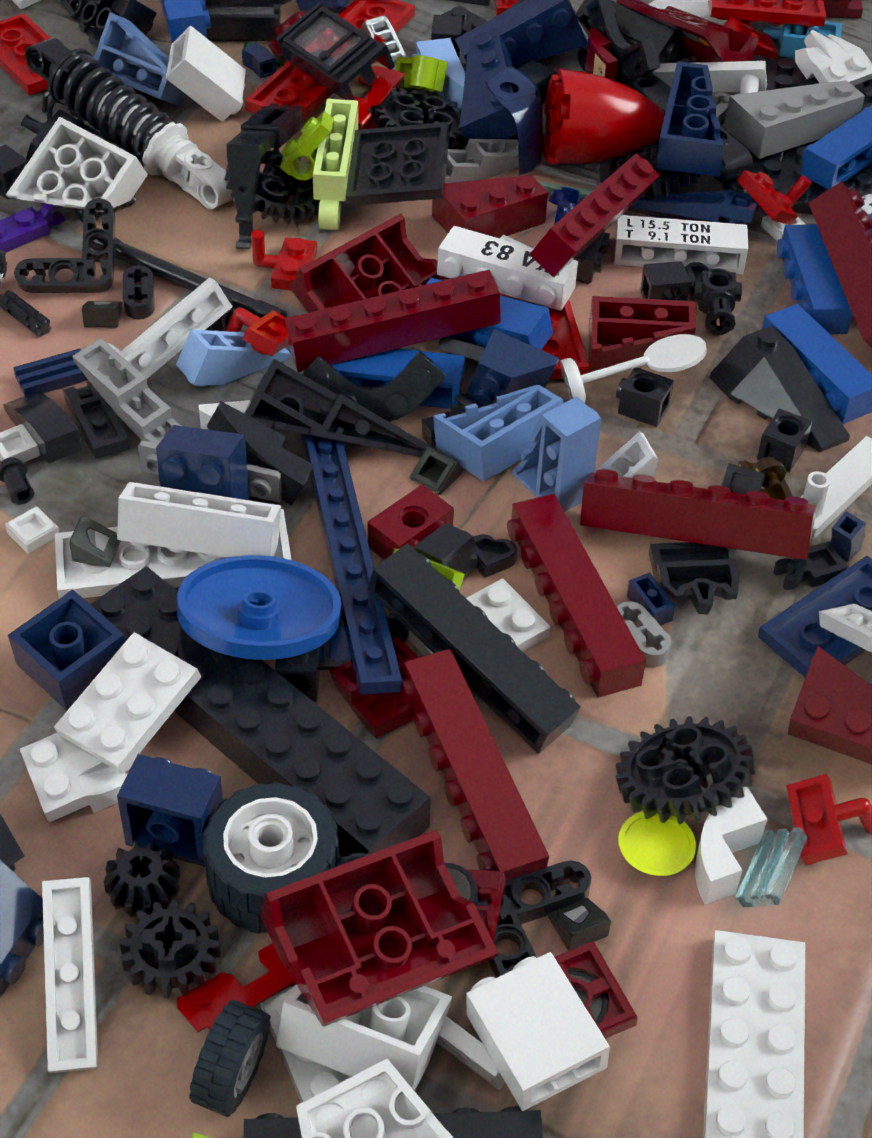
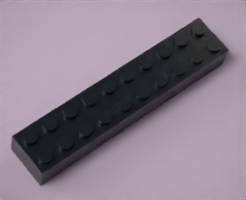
[90,566,431,856]

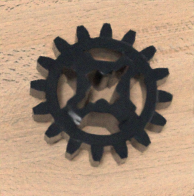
[119,899,221,998]

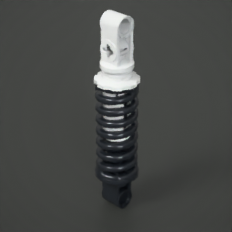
[25,38,234,209]

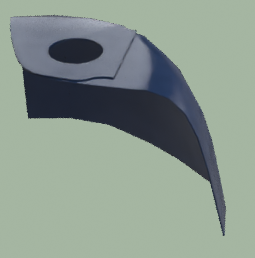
[488,67,543,176]

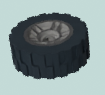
[189,1000,271,1117]

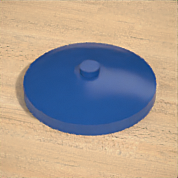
[177,555,341,660]

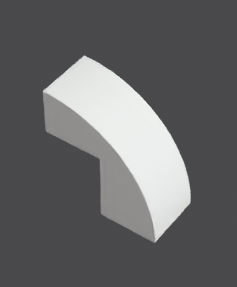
[695,787,767,905]

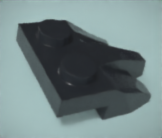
[649,542,739,615]

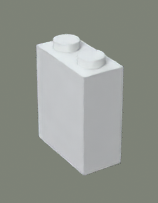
[166,26,246,122]
[466,952,610,1111]

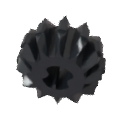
[103,840,180,917]

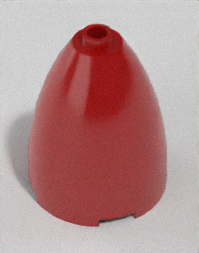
[543,69,665,165]

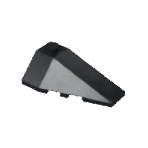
[60,0,157,48]
[709,326,850,452]

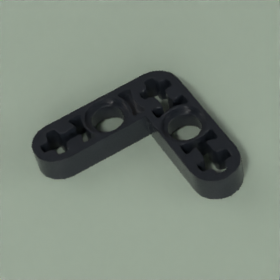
[14,198,116,293]
[489,860,591,978]

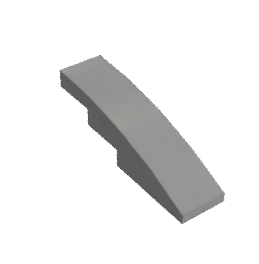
[445,139,519,183]
[73,338,181,444]

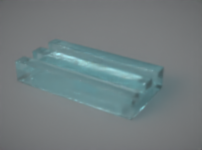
[735,827,808,907]

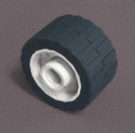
[203,782,339,934]

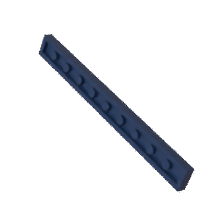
[301,434,402,695]

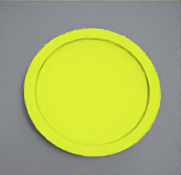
[618,811,696,876]

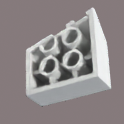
[6,117,148,212]

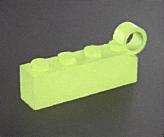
[313,99,358,230]

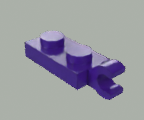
[0,203,65,252]

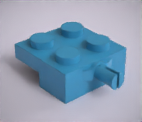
[763,21,843,60]

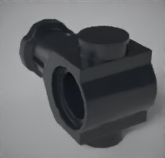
[693,268,742,335]

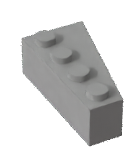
[724,80,865,159]

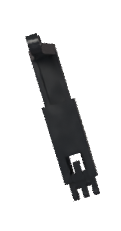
[226,103,302,249]

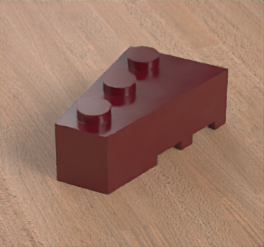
[432,175,548,238]
[588,296,696,373]
[787,646,872,765]

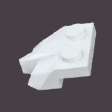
[795,30,872,86]
[20,733,140,822]

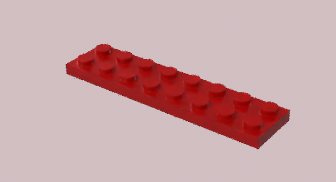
[244,0,415,123]

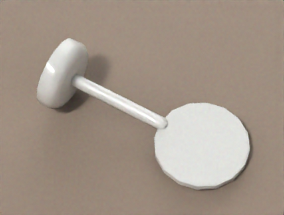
[560,334,707,403]

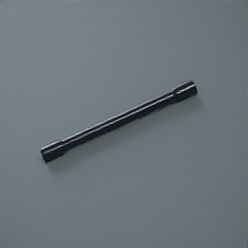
[89,238,287,318]

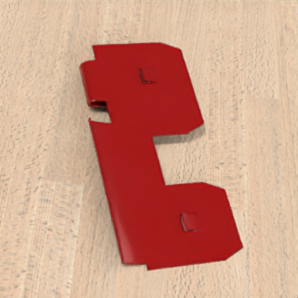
[340,66,406,128]
[177,943,295,1032]

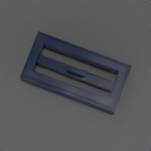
[13,348,88,396]

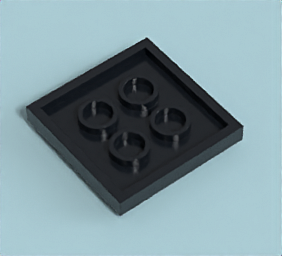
[346,122,450,206]

